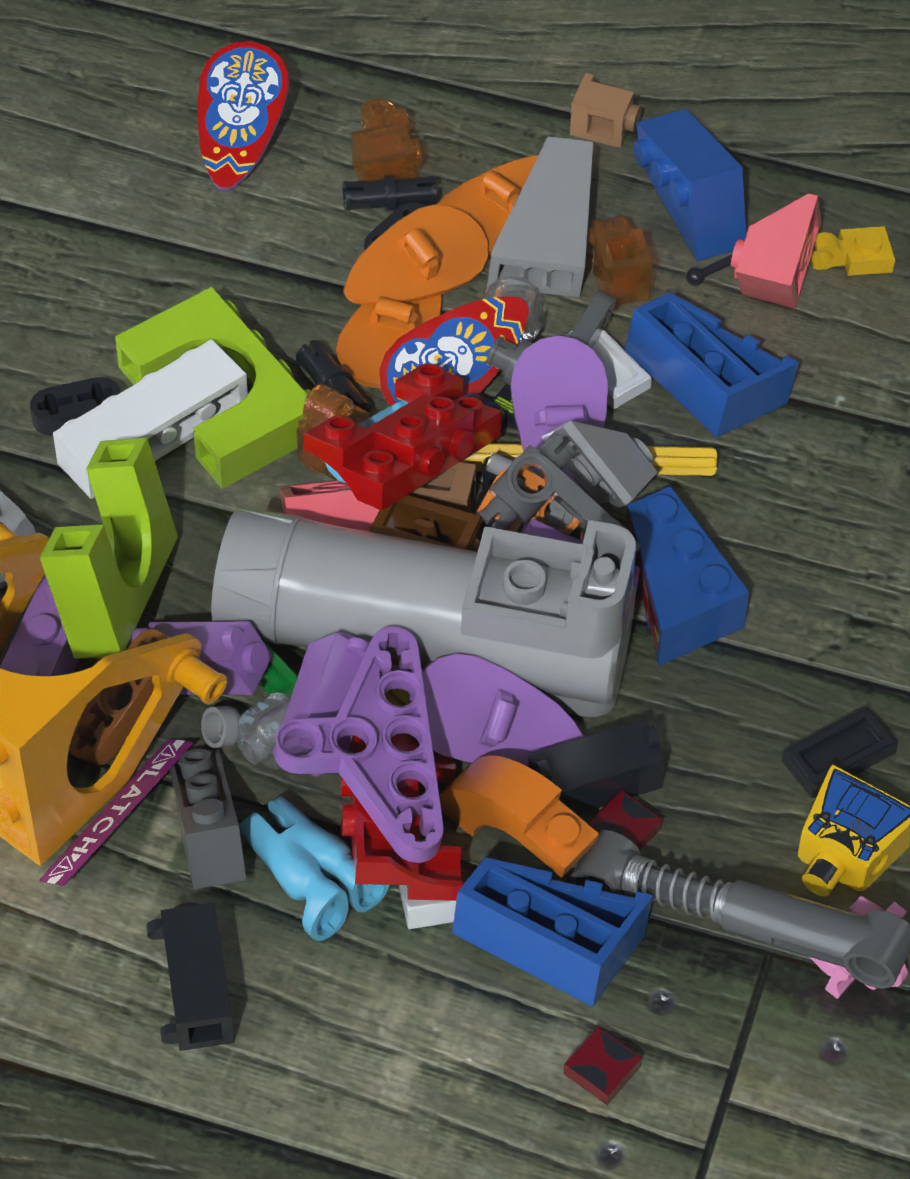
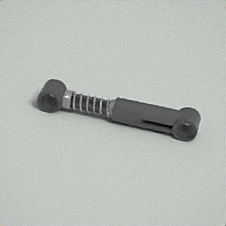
[571,830,910,989]

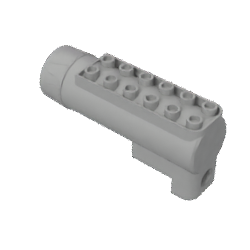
[211,508,636,717]

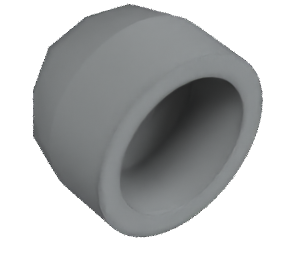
[201,706,246,748]

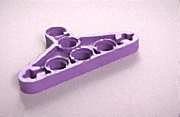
[273,626,443,863]

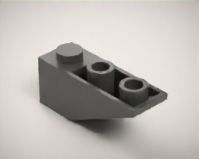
[169,749,246,890]

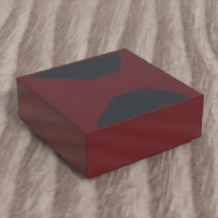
[588,790,662,851]
[563,1027,642,1105]

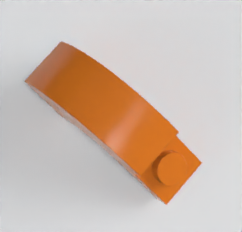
[439,755,599,878]

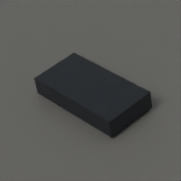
[782,706,898,798]

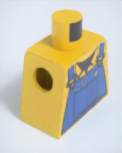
[798,765,910,896]

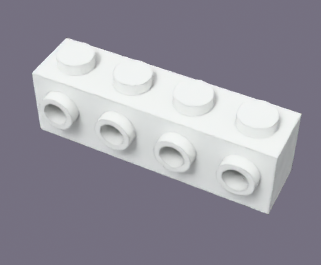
[53,339,248,499]

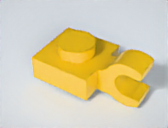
[810,226,895,276]

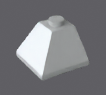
[541,420,658,512]

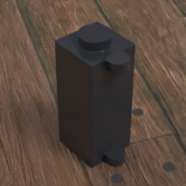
[528,718,666,815]
[146,902,234,1051]

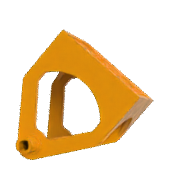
[0,522,227,867]

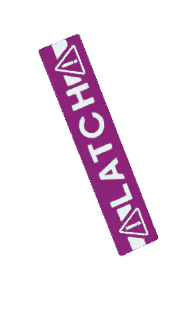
[39,739,193,886]

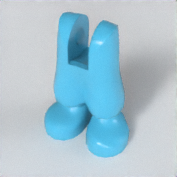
[239,796,390,941]

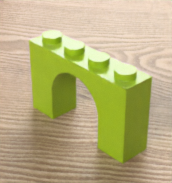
[115,287,321,489]
[40,438,178,659]

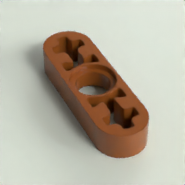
[69,629,170,766]

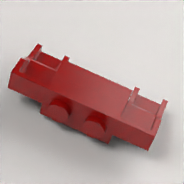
[303,363,502,511]
[340,733,463,901]

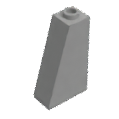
[487,136,593,297]

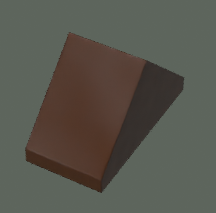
[369,495,482,550]

